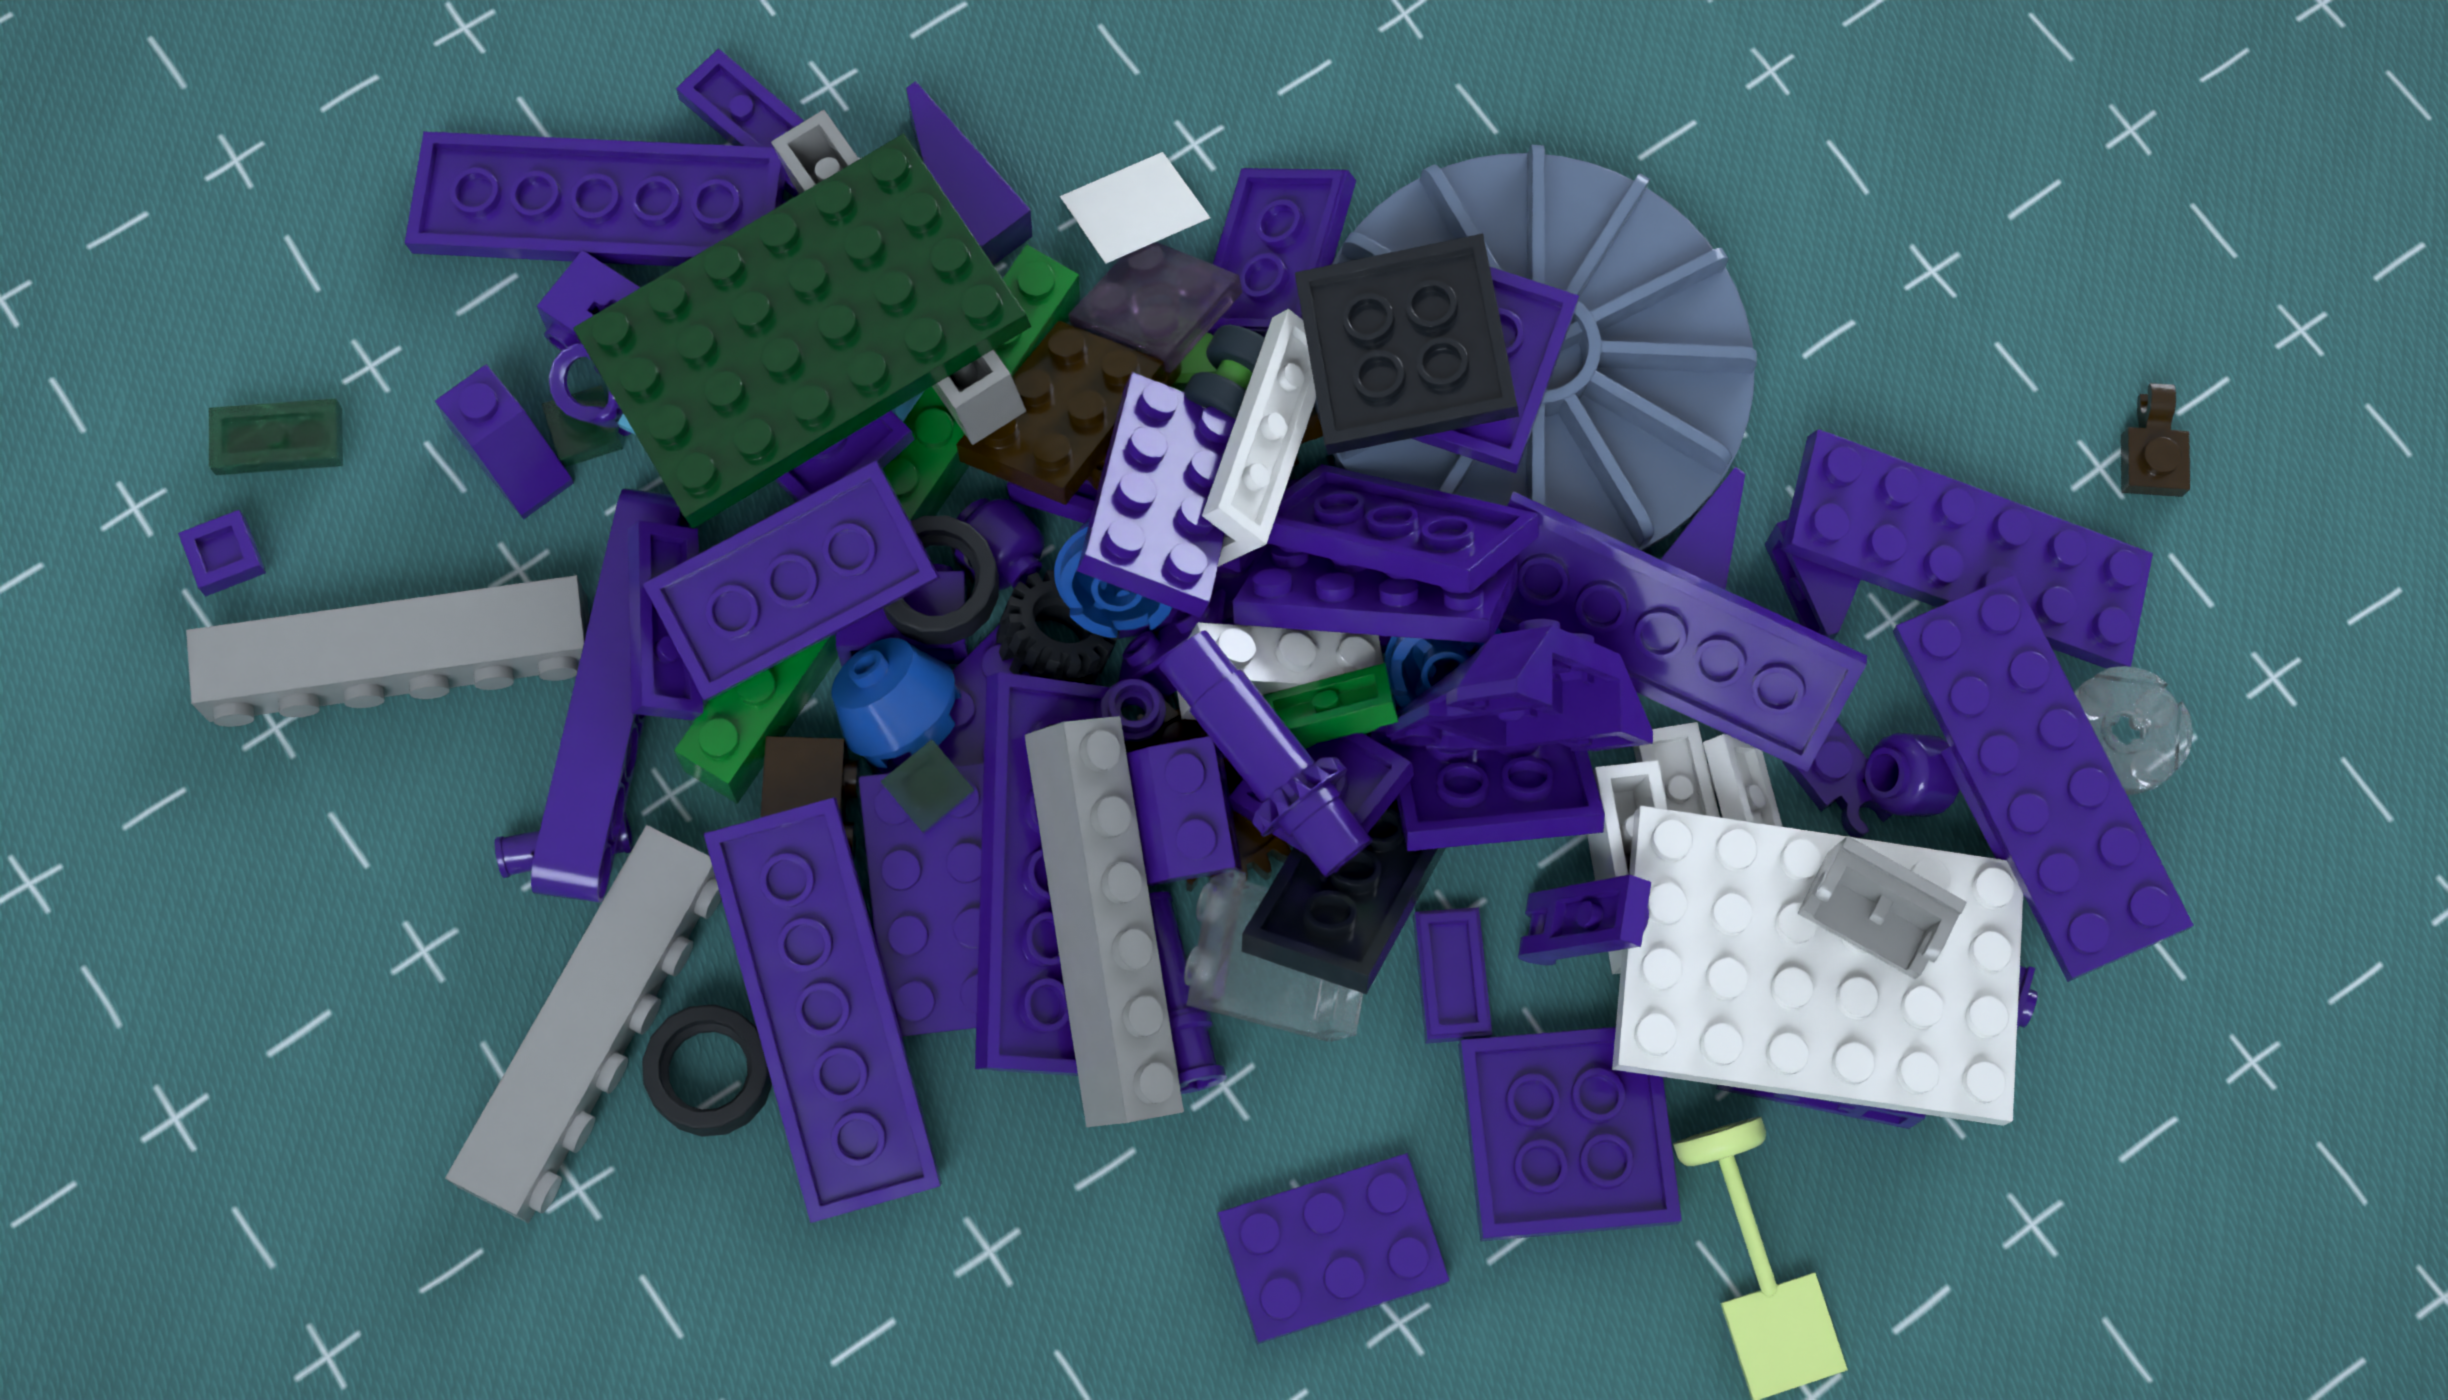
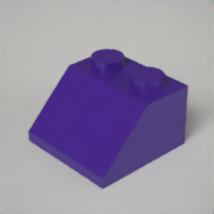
[1126,736,1243,886]

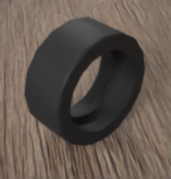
[883,516,999,645]
[642,1004,772,1137]

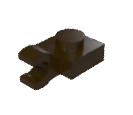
[2121,383,2190,497]

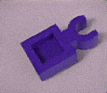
[1782,720,1893,839]

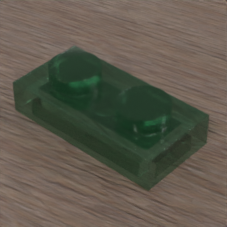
[209,399,343,475]

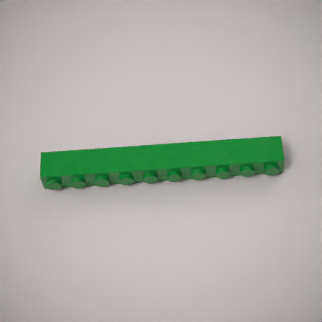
[674,244,1080,804]

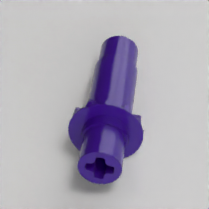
[1159,630,1373,877]

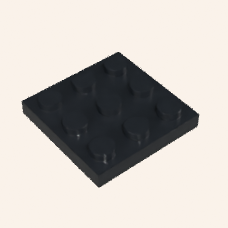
[1295,233,1519,455]

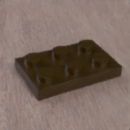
[956,321,1166,505]

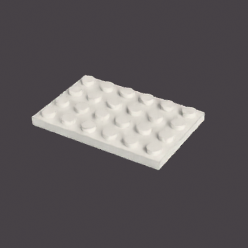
[1612,806,2023,1126]

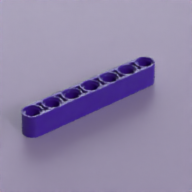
[531,488,688,903]

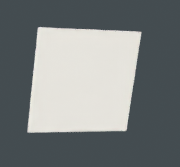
[1060,152,1210,264]

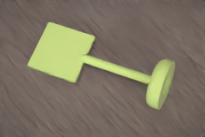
[1673,1116,1848,1400]

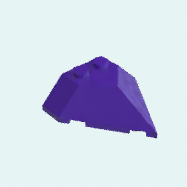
[1365,619,1653,751]

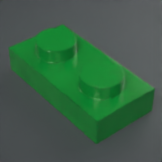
[1262,663,1398,749]

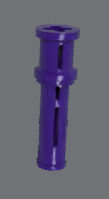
[1149,892,1227,1094]

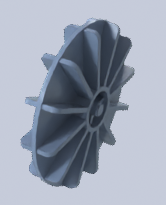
[1314,144,1757,552]

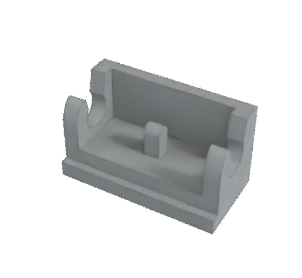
[1797,836,1967,979]

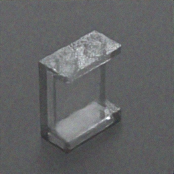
[1184,869,1363,1042]

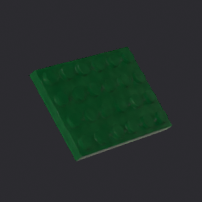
[573,133,1031,529]

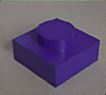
[178,510,266,597]

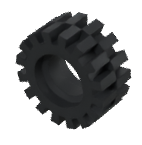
[996,570,1120,685]

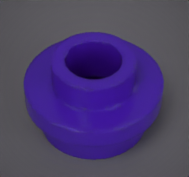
[1101,679,1166,743]

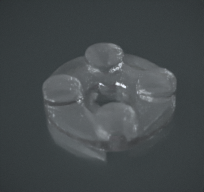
[2074,666,2193,795]

